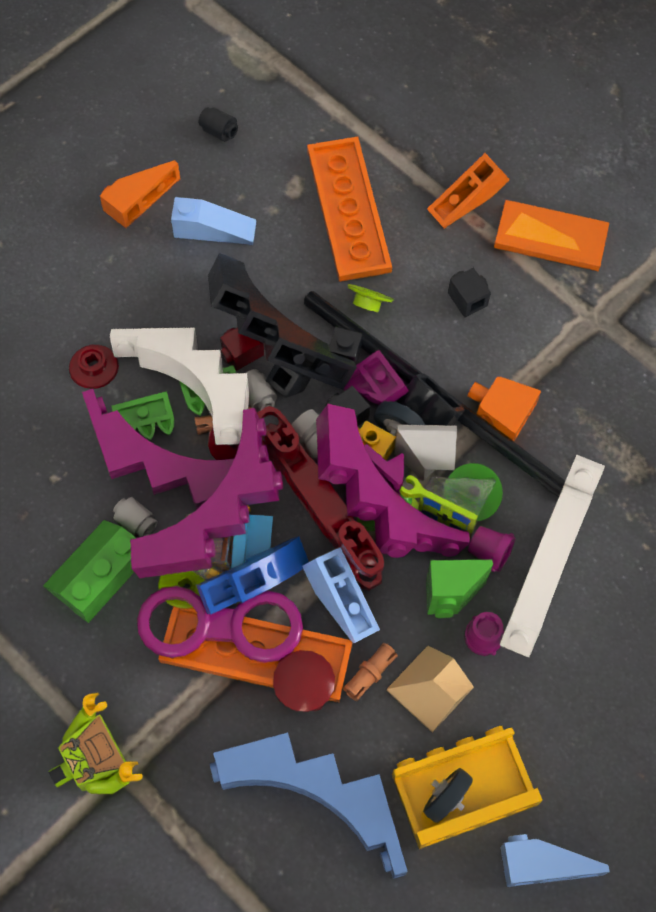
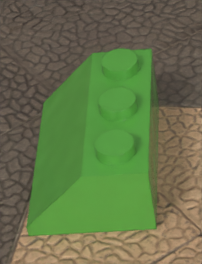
[43,520,136,623]

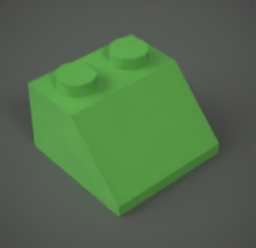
[426,559,493,618]

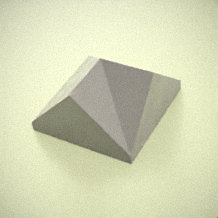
[394,425,457,481]

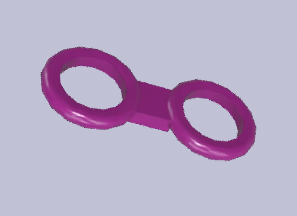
[137,586,303,663]

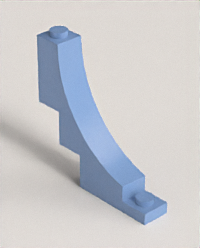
[210,732,408,879]

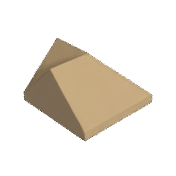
[386,646,474,733]

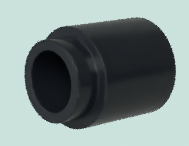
[198,107,238,142]

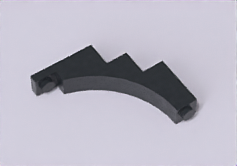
[208,253,357,390]

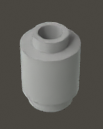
[246,369,277,412]
[113,497,158,537]

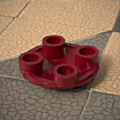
[273,650,335,712]

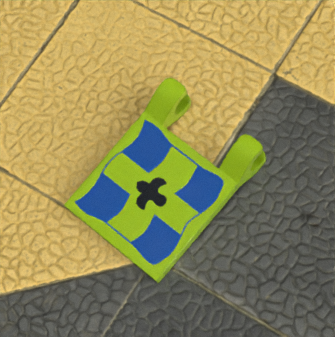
[400,475,478,539]

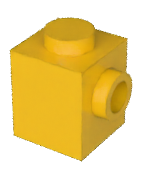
[358,421,396,461]

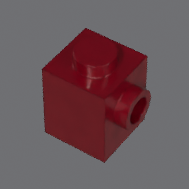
[220,327,264,371]

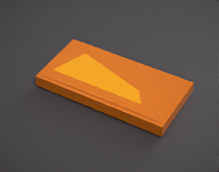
[494,200,609,272]

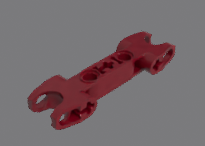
[257,406,384,591]

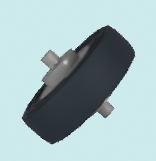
[374,401,425,436]
[423,768,473,823]

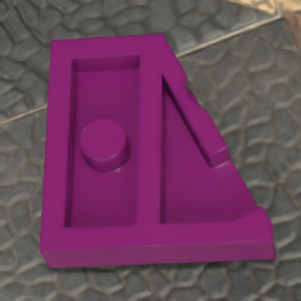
[344,350,409,405]

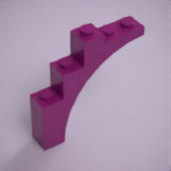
[316,404,470,558]
[130,408,283,578]

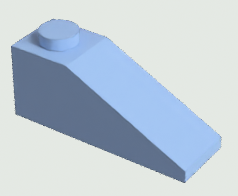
[171,197,256,245]
[302,547,380,643]
[500,834,610,887]

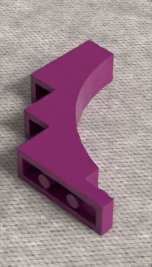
[82,389,234,510]

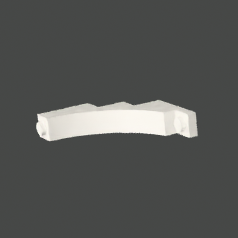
[110,328,249,445]
[500,455,605,657]

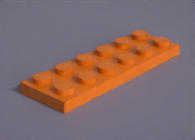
[307,137,392,282]
[158,606,353,703]

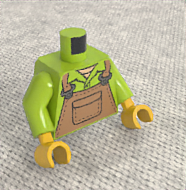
[48,692,143,794]

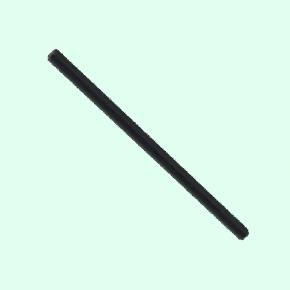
[304,291,565,497]

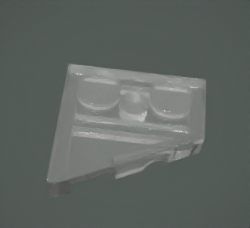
[418,477,496,516]

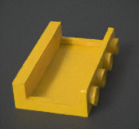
[392,726,543,849]

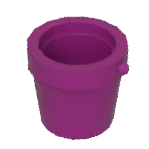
[468,526,516,572]
[464,612,504,656]

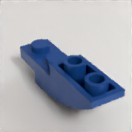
[196,536,309,614]

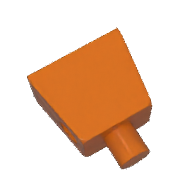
[467,377,541,441]

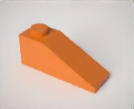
[427,153,510,228]
[100,160,180,228]

